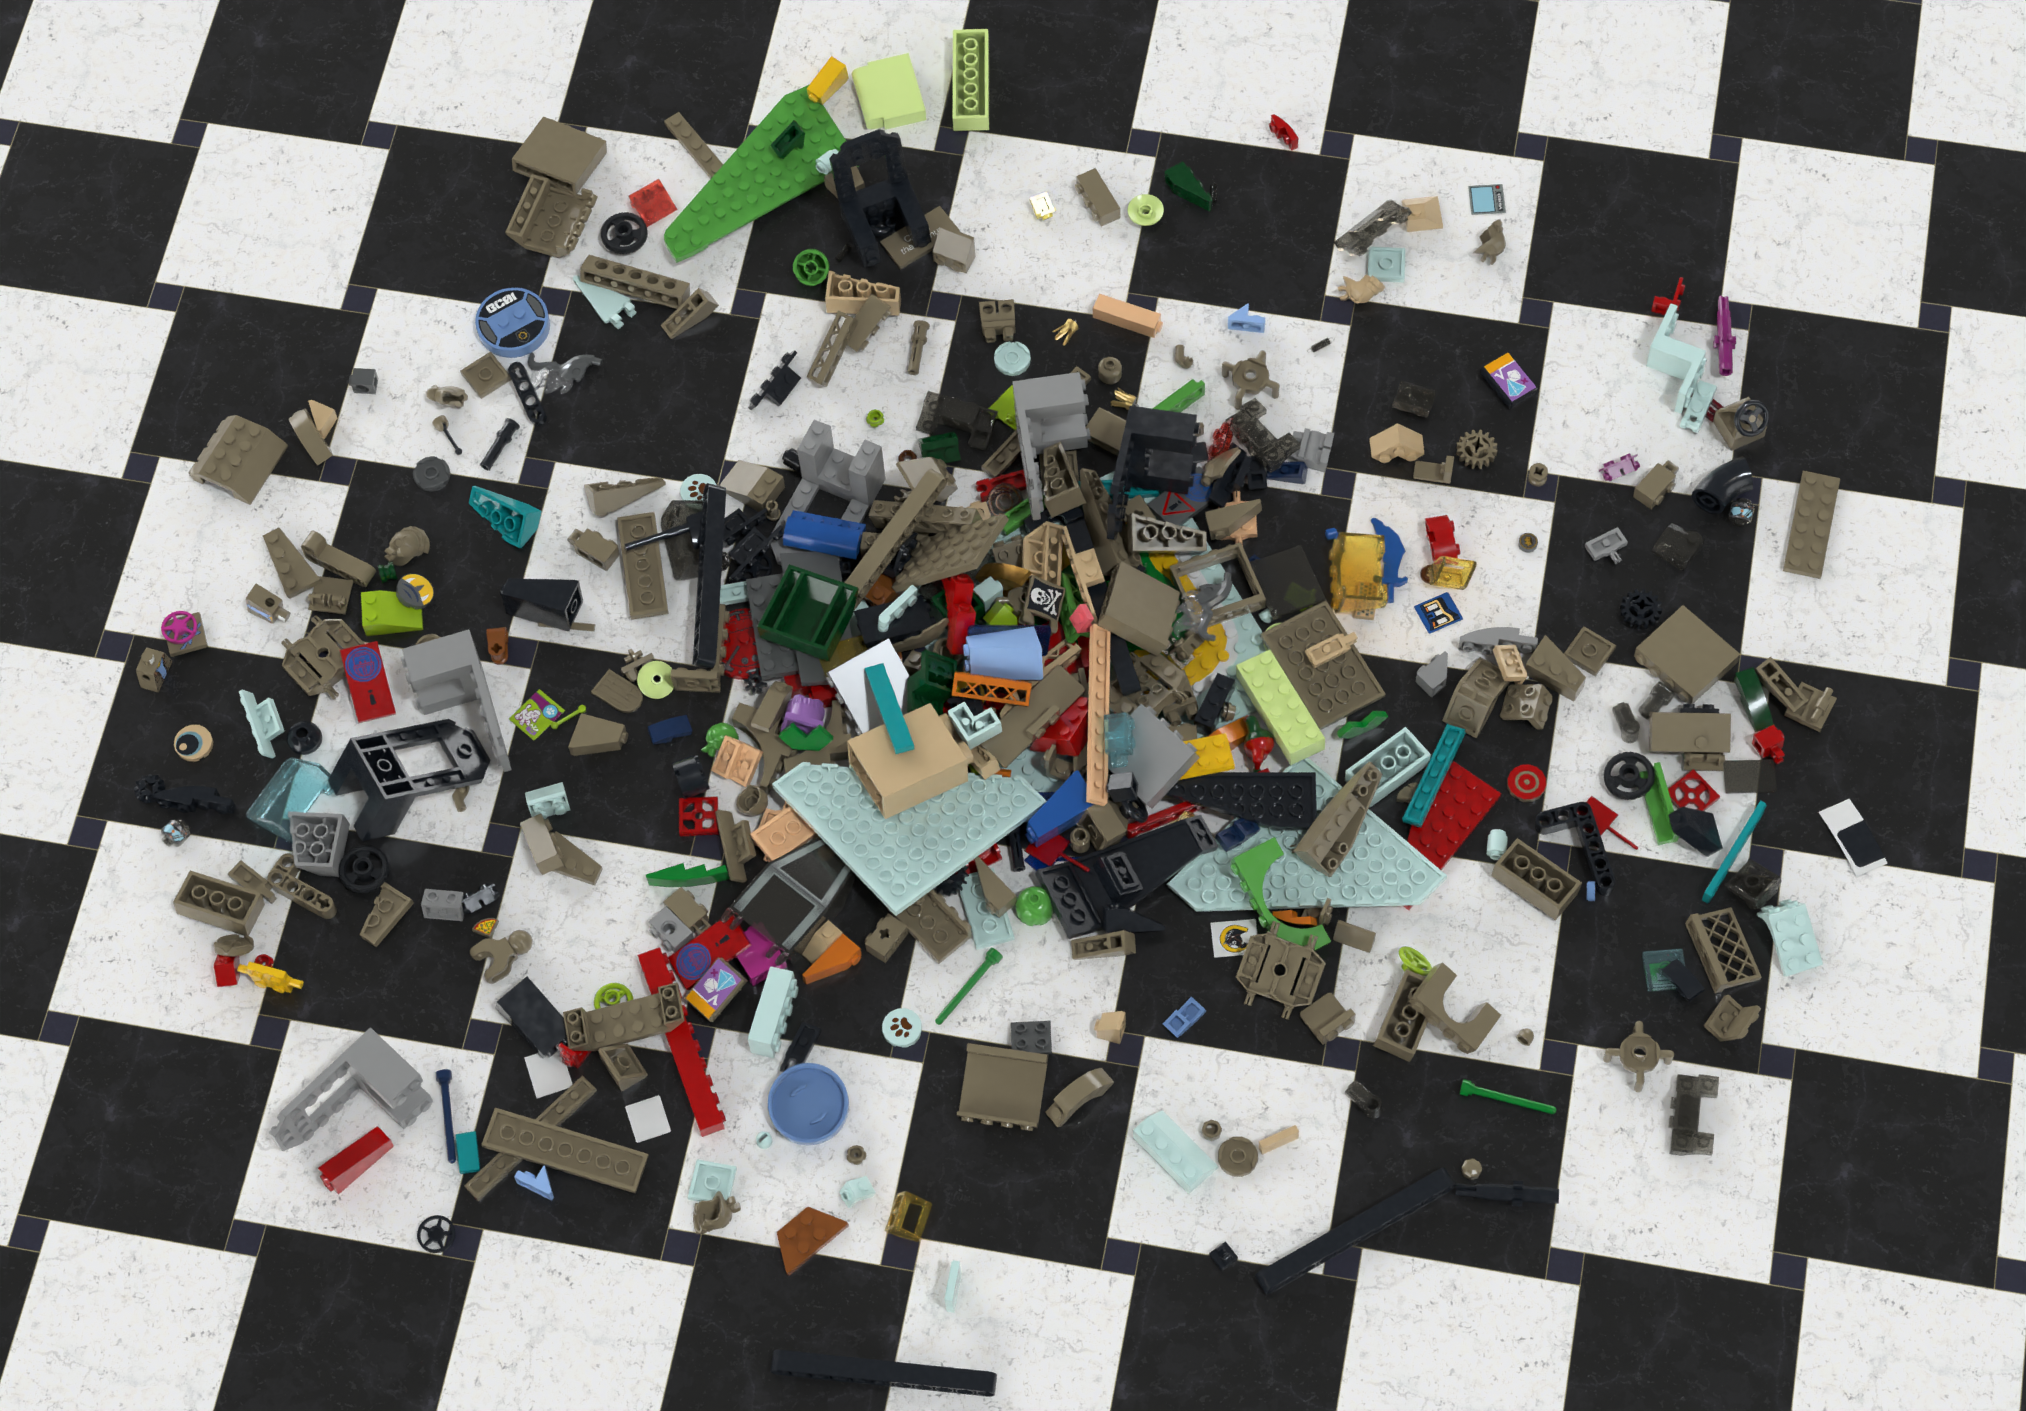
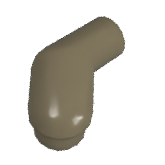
[452,786,470,812]

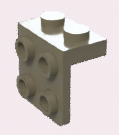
[990,534,1025,568]
[1500,684,1552,729]
[1300,993,1356,1045]
[1704,995,1761,1042]

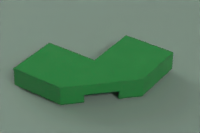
[1337,711,1388,739]
[778,723,834,751]

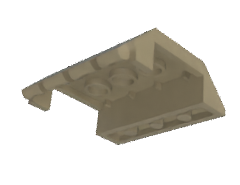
[505,174,598,258]
[188,415,288,505]

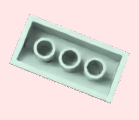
[1133,1110,1218,1194]

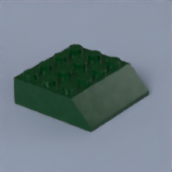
[757,564,859,661]

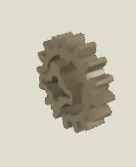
[1457,430,1497,469]

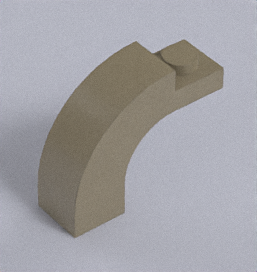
[289,409,333,465]
[1045,1068,1114,1127]

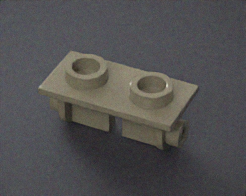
[1170,627,1205,660]
[1683,752,1725,771]

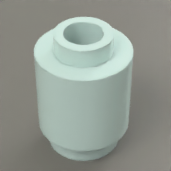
[815,149,839,174]
[1487,829,1508,860]

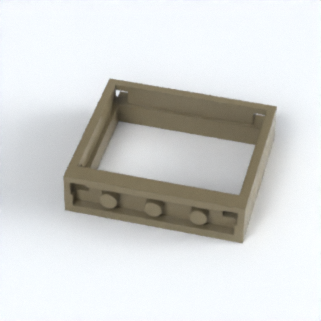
[1170,542,1266,629]

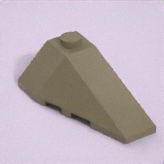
[584,477,666,516]

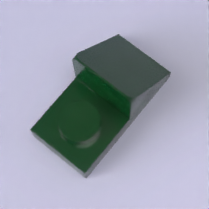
[770,120,805,159]

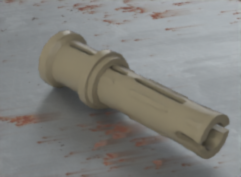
[907,320,930,375]

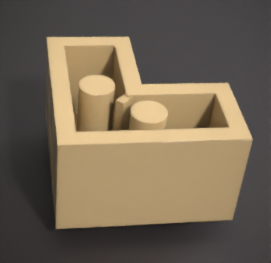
[1370,423,1424,463]

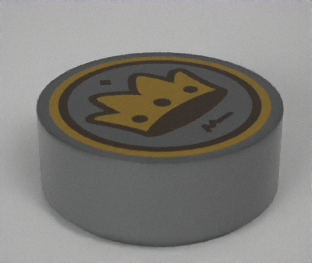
[1518,533,1538,553]

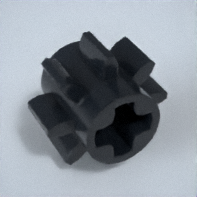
[744,670,768,695]

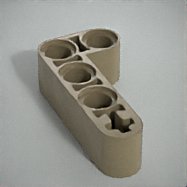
[301,530,376,587]
[268,853,337,919]

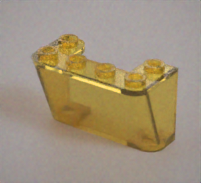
[1329,532,1388,613]

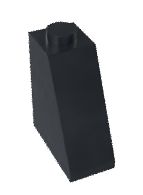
[1668,807,1723,857]

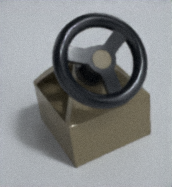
[1713,397,1769,451]
[1078,796,1148,851]

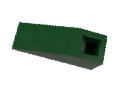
[1165,162,1213,211]

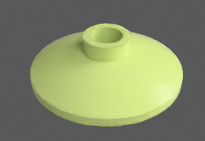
[1127,194,1164,226]
[637,661,674,699]

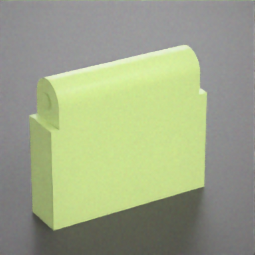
[852,53,926,130]

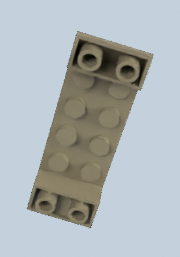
[563,982,685,1051]

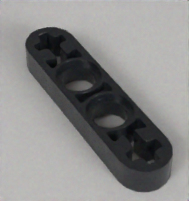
[508,362,547,426]

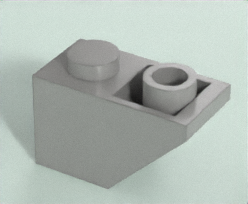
[1416,651,1448,697]

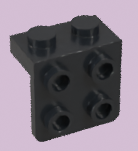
[882,532,918,578]

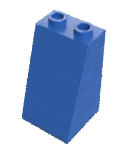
[1026,770,1094,847]

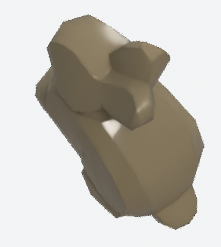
[426,385,468,407]

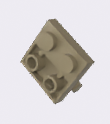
[1784,682,1837,732]

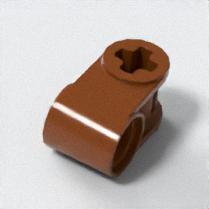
[487,627,508,665]

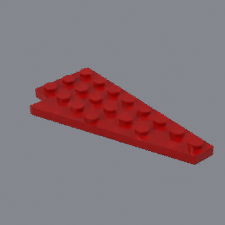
[1403,761,1501,910]

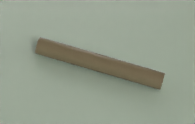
[538,622,596,632]

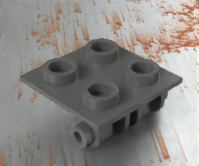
[1011,1021,1052,1055]

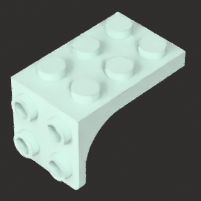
[1757,899,1823,977]

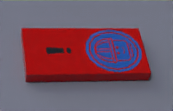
[340,641,396,724]
[668,912,752,990]

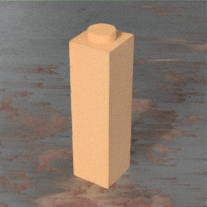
[1093,294,1163,338]

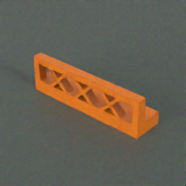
[952,671,1032,706]

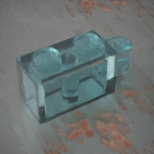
[1104,712,1136,768]

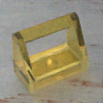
[1428,556,1477,590]
[885,1191,932,1242]

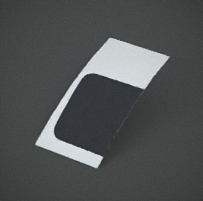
[1818,799,1887,877]

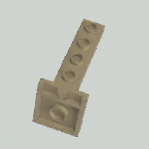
[670,604,730,693]

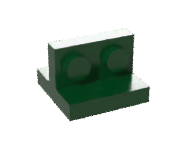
[918,431,961,463]

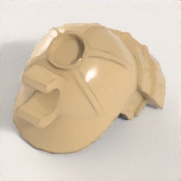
[1338,275,1385,304]

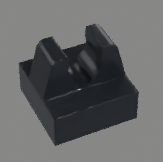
[1209,1241,1238,1271]

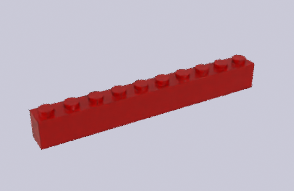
[638,947,726,1137]

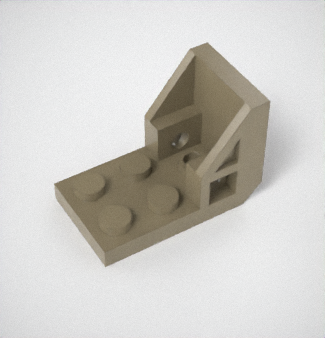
[1442,657,1510,738]

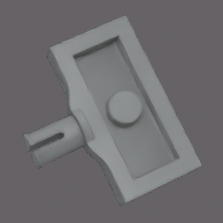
[1585,527,1628,564]

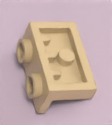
[1493,645,1528,685]

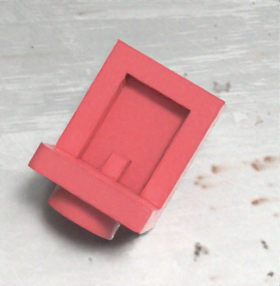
[1069,604,1094,633]

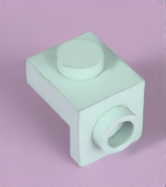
[840,1176,876,1208]

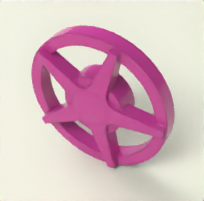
[161,611,197,644]

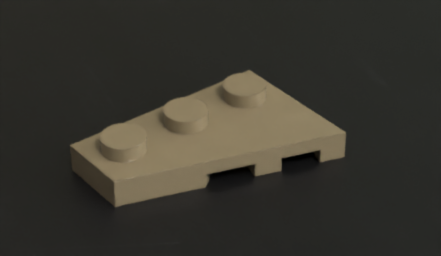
[553,831,603,886]
[360,882,414,947]

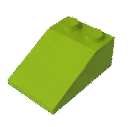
[361,590,423,636]

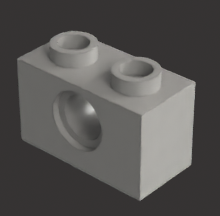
[648,907,694,953]

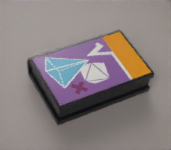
[1480,352,1538,409]

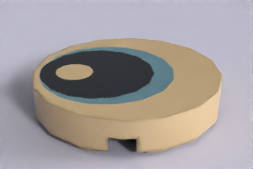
[174,725,213,762]

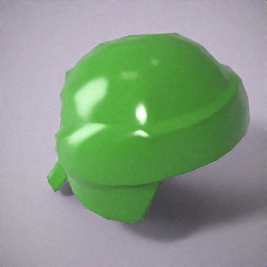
[701,723,739,757]

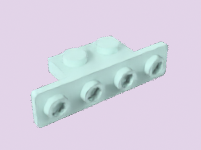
[239,689,284,758]

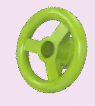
[1399,946,1432,976]
[594,983,633,1010]

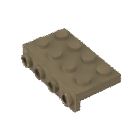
[887,889,972,964]

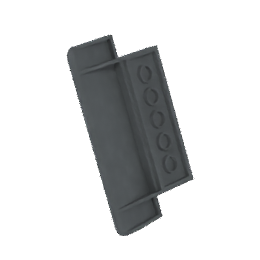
[746,551,855,686]

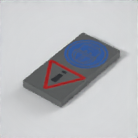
[1147,466,1215,526]

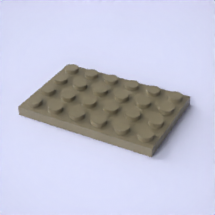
[892,514,1009,593]
[1260,601,1385,730]

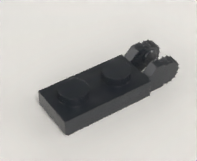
[780,1021,822,1072]

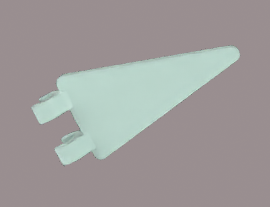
[573,275,637,329]

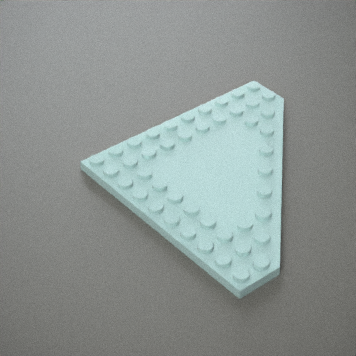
[1167,758,1447,912]
[772,762,1047,916]

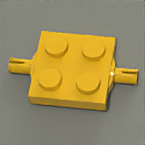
[237,962,304,993]

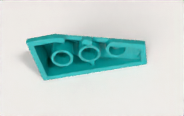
[469,486,542,548]

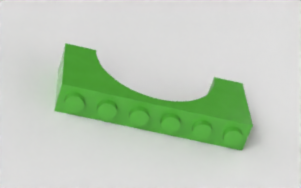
[1230,837,1331,951]

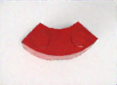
[1425,515,1460,565]

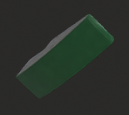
[1733,667,1774,732]

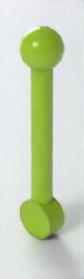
[551,705,586,729]

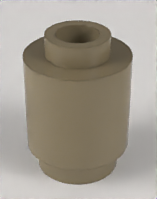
[1070,828,1090,853]

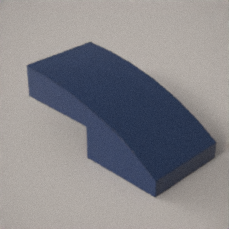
[647,715,692,745]
[1215,818,1260,852]

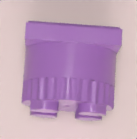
[780,694,825,735]

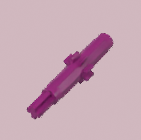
[1713,295,1736,376]

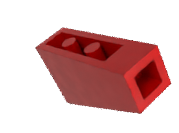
[318,1126,394,1195]

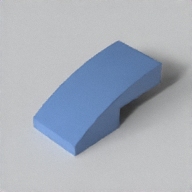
[1163,997,1206,1038]

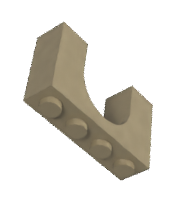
[1408,962,1501,1054]

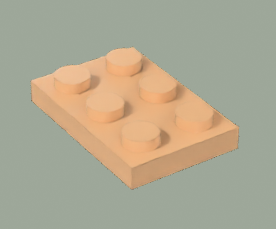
[750,806,817,863]

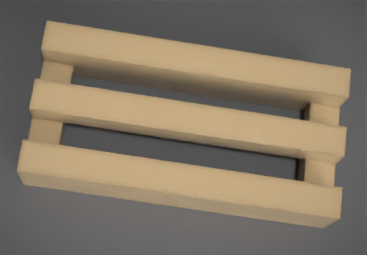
[1259,1125,1299,1155]

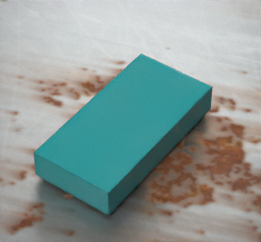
[455,1131,480,1174]

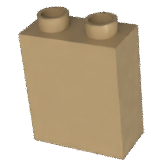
[847,703,973,819]

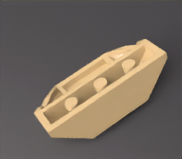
[1022,521,1063,586]

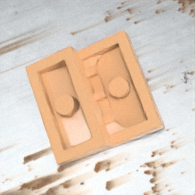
[711,735,763,787]

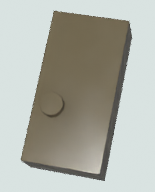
[1649,712,1731,753]
[1491,838,1582,921]
[173,870,265,936]
[1373,969,1428,1062]

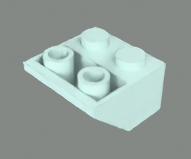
[525,782,570,819]

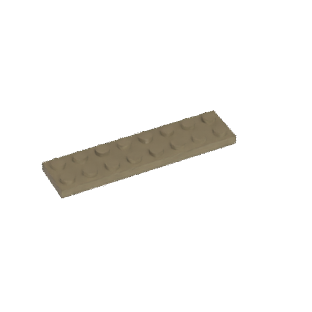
[482,1108,649,1194]

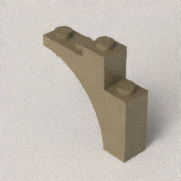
[784,700,852,774]
[732,702,799,795]

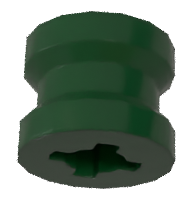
[378,561,398,583]

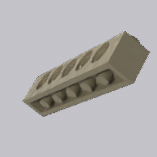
[580,255,690,309]
[869,500,983,533]

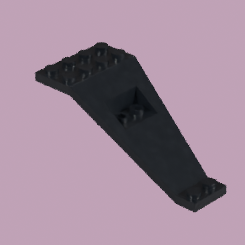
[1035,815,1218,939]

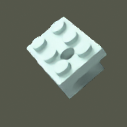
[1646,304,1707,414]

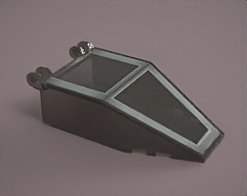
[721,837,856,966]

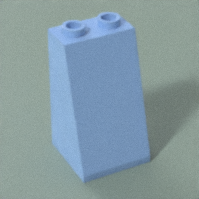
[963,626,1043,680]

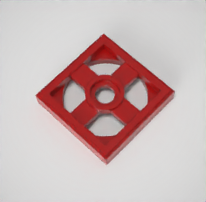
[1668,769,1720,811]
[679,796,719,837]

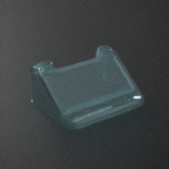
[246,757,334,843]

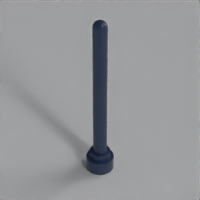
[436,1069,456,1164]

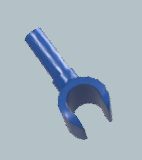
[1325,528,1346,552]

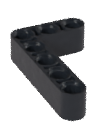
[1535,802,1615,896]

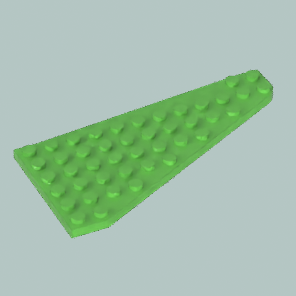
[664,85,859,263]

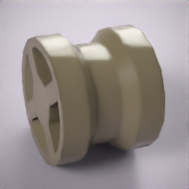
[1528,463,1548,487]

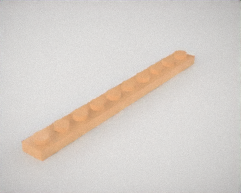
[1086,624,1111,806]

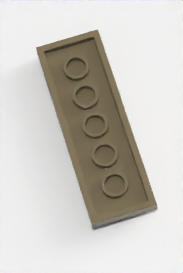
[1783,471,1840,579]
[617,512,669,620]

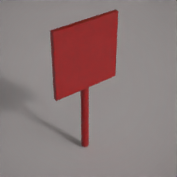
[1577,796,1638,850]
[1024,835,1090,872]

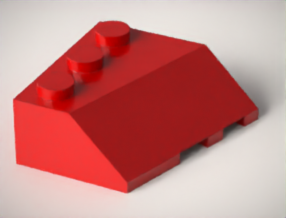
[1030,697,1088,757]

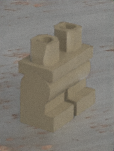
[979,299,1016,343]

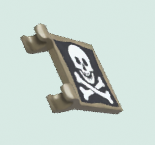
[1018,575,1066,636]

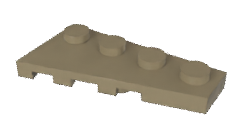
[263,527,323,599]

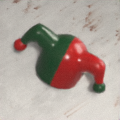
[1244,716,1274,772]

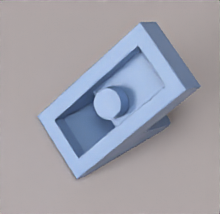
[1228,304,1266,333]
[514,1166,554,1201]

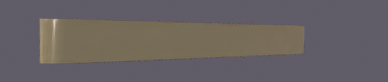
[845,469,948,610]

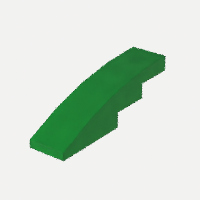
[646,863,729,887]

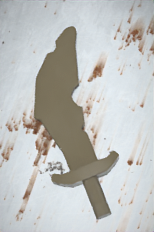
[880,618,949,653]

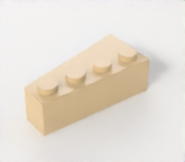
[825,271,901,316]

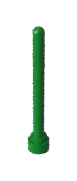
[935,947,1003,1025]
[1460,1079,1556,1114]

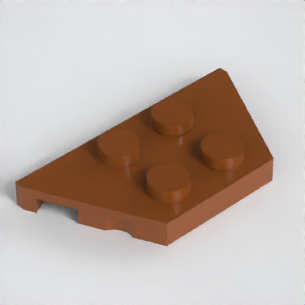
[777,1207,849,1276]

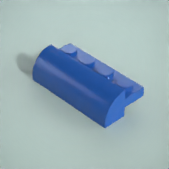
[783,510,866,559]

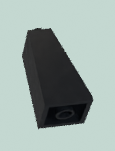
[500,578,583,631]
[854,595,936,649]
[495,976,568,1058]

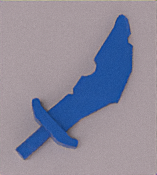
[1371,518,1408,603]

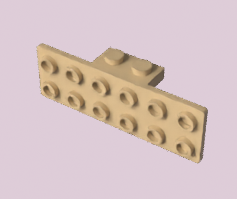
[1061,526,1105,625]

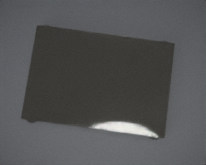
[1723,759,1777,794]

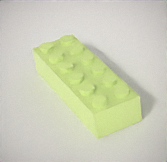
[953,29,989,131]
[1236,650,1325,765]

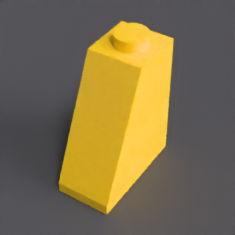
[807,56,849,105]

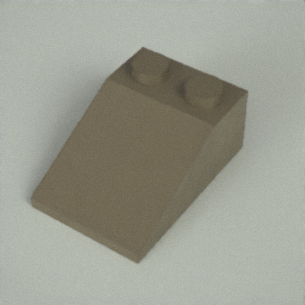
[896,457,958,502]
[719,460,785,512]

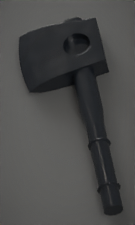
[624,511,702,551]

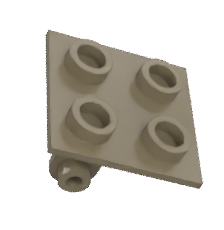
[308,576,354,614]

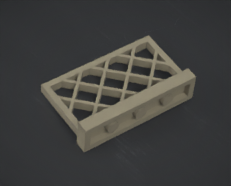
[1685,907,1762,993]

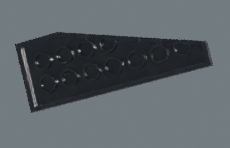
[1166,772,1317,830]

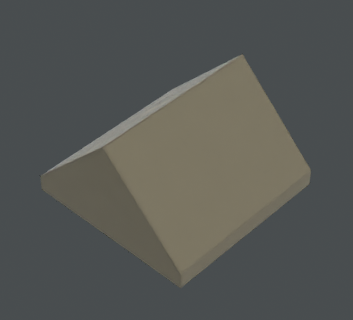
[598,1044,648,1092]

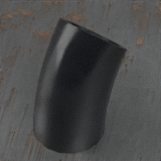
[1691,456,1753,514]

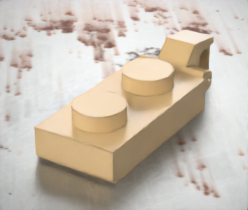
[1305,632,1358,668]

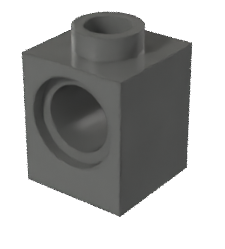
[349,368,378,394]

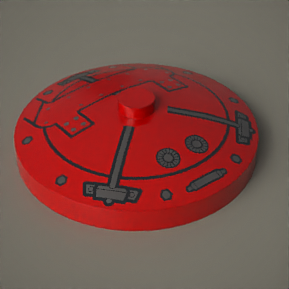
[722,608,761,680]

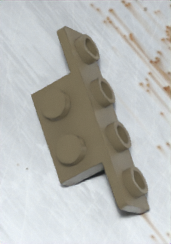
[715,809,756,883]

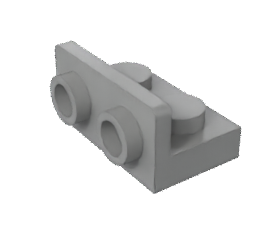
[421,889,464,921]

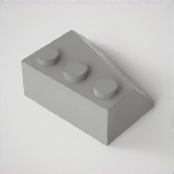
[288,812,350,877]

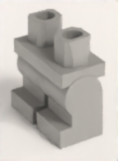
[1287,428,1334,472]

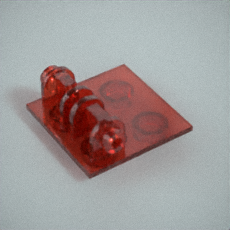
[628,179,678,227]
[1207,417,1233,462]

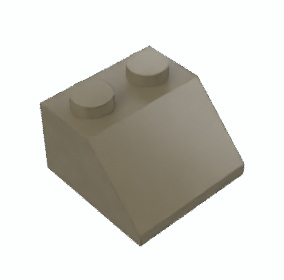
[933,225,976,273]

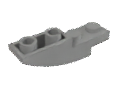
[1458,627,1538,655]

